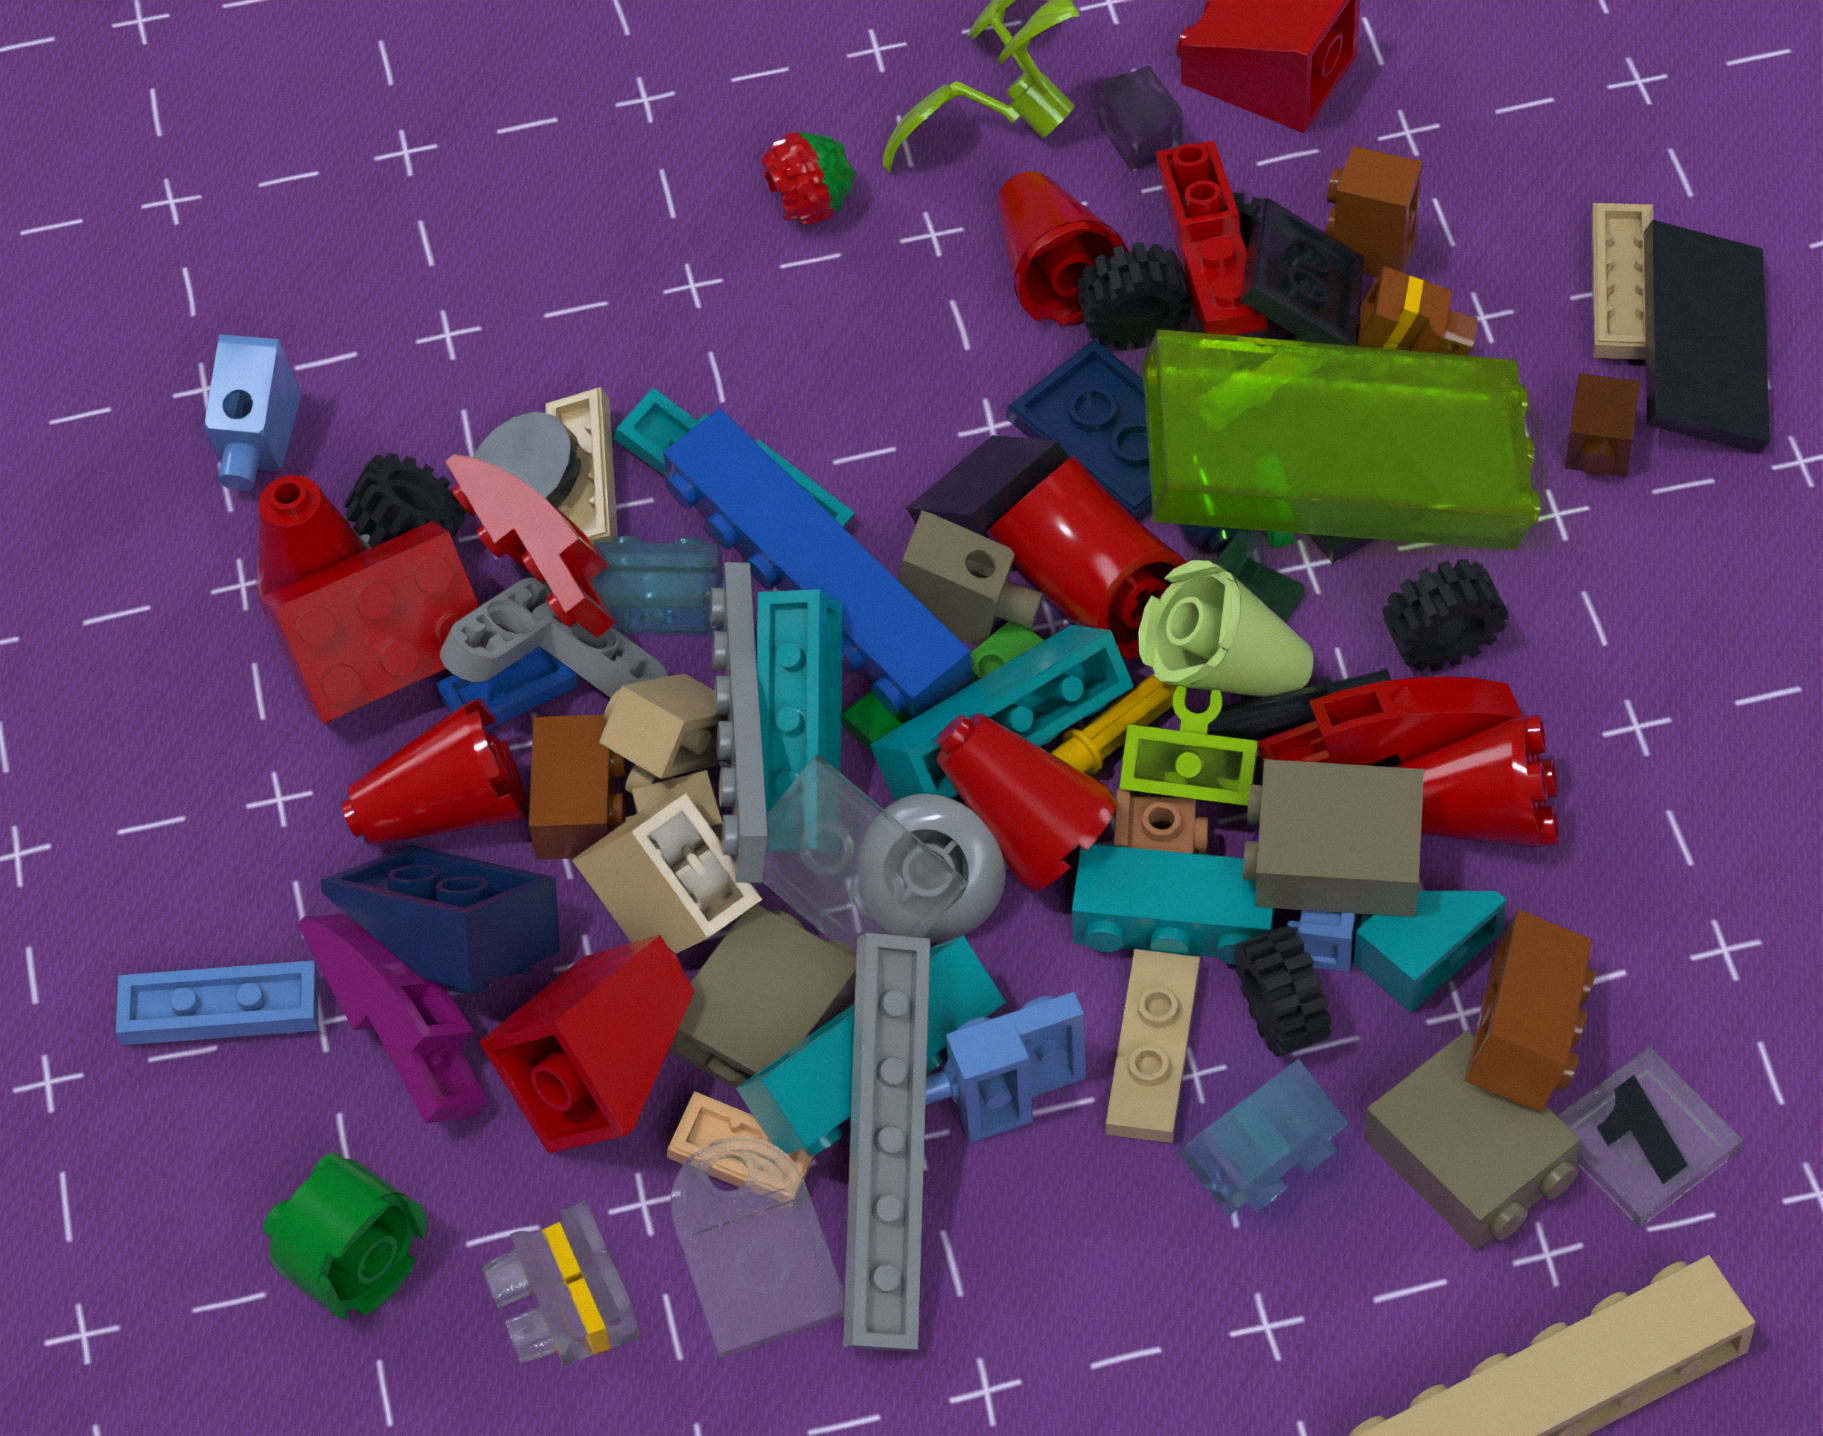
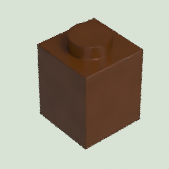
[1565,373,1640,477]

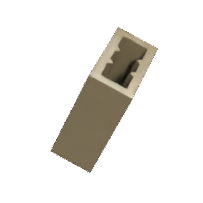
[1243,759,1424,917]
[668,904,856,1090]
[1364,1030,1581,1251]

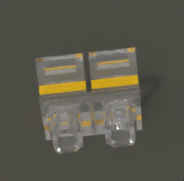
[481,1200,640,1367]

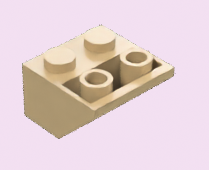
[572,784,762,954]

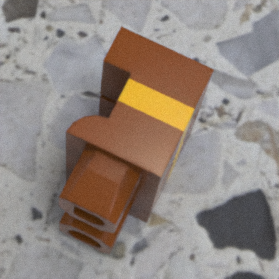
[1336,266,1478,399]

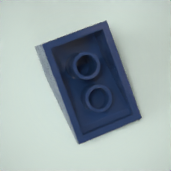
[321,845,560,994]

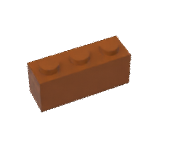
[1464,909,1596,1112]

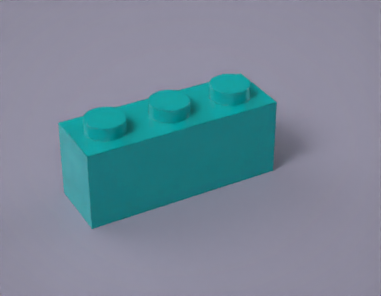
[1072,844,1275,965]

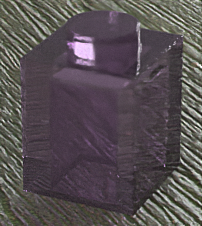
[1098,65,1183,172]

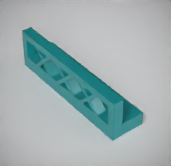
[757,589,842,857]

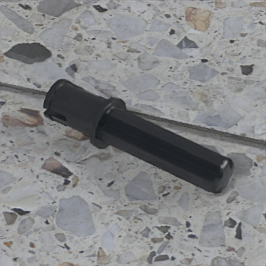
[1207,668,1391,740]

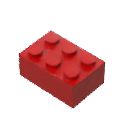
[260,521,480,724]

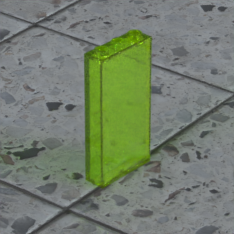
[1143,329,1541,550]

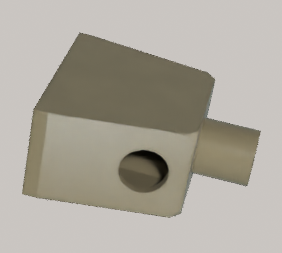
[898,510,1043,645]

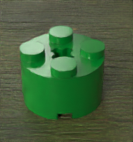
[263,1152,427,1319]

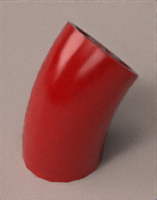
[985,455,1187,659]

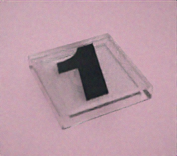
[1557,1047,1743,1228]

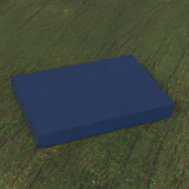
[1007,340,1222,522]

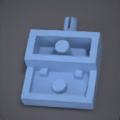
[925,992,1086,1143]

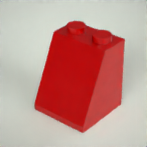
[1176,0,1360,133]
[479,935,694,1153]

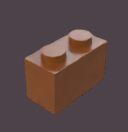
[1325,146,1423,277]
[529,714,627,860]

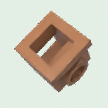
[1114,789,1208,855]

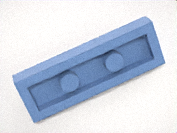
[116,960,319,1045]

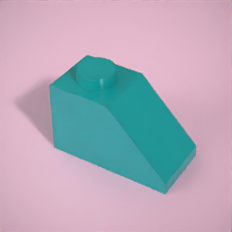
[1353,891,1507,1013]

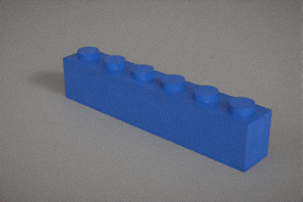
[663,407,973,720]

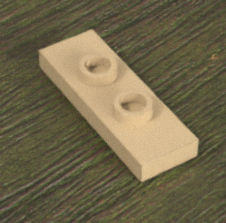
[1591,203,1653,359]
[545,387,618,551]
[1106,949,1200,1143]

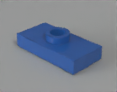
[435,646,578,730]

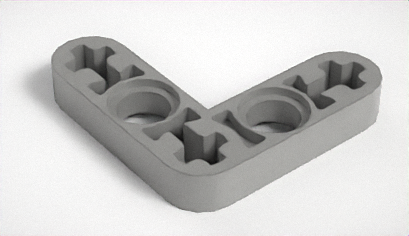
[440,578,668,698]

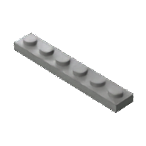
[709,562,768,883]
[843,932,930,1352]

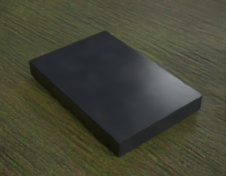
[1240,197,1364,364]

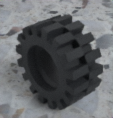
[1077,243,1193,350]
[344,453,466,547]
[1382,559,1509,671]
[1234,925,1332,1057]

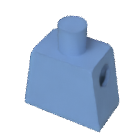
[205,334,302,491]

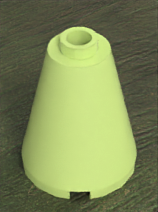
[1138,560,1313,697]

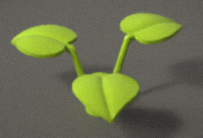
[883,0,1079,173]

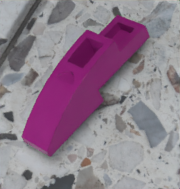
[297,913,489,1123]

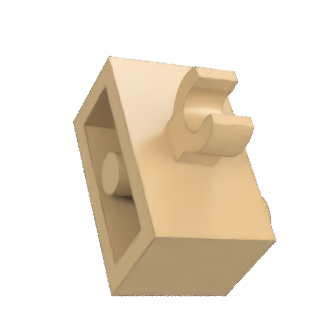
[599,673,726,793]

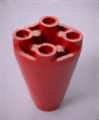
[1395,715,1559,848]

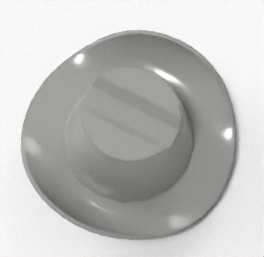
[857,793,1006,943]

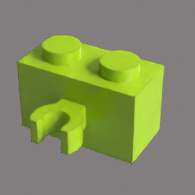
[1119,685,1258,806]

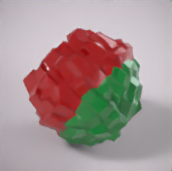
[761,132,856,225]

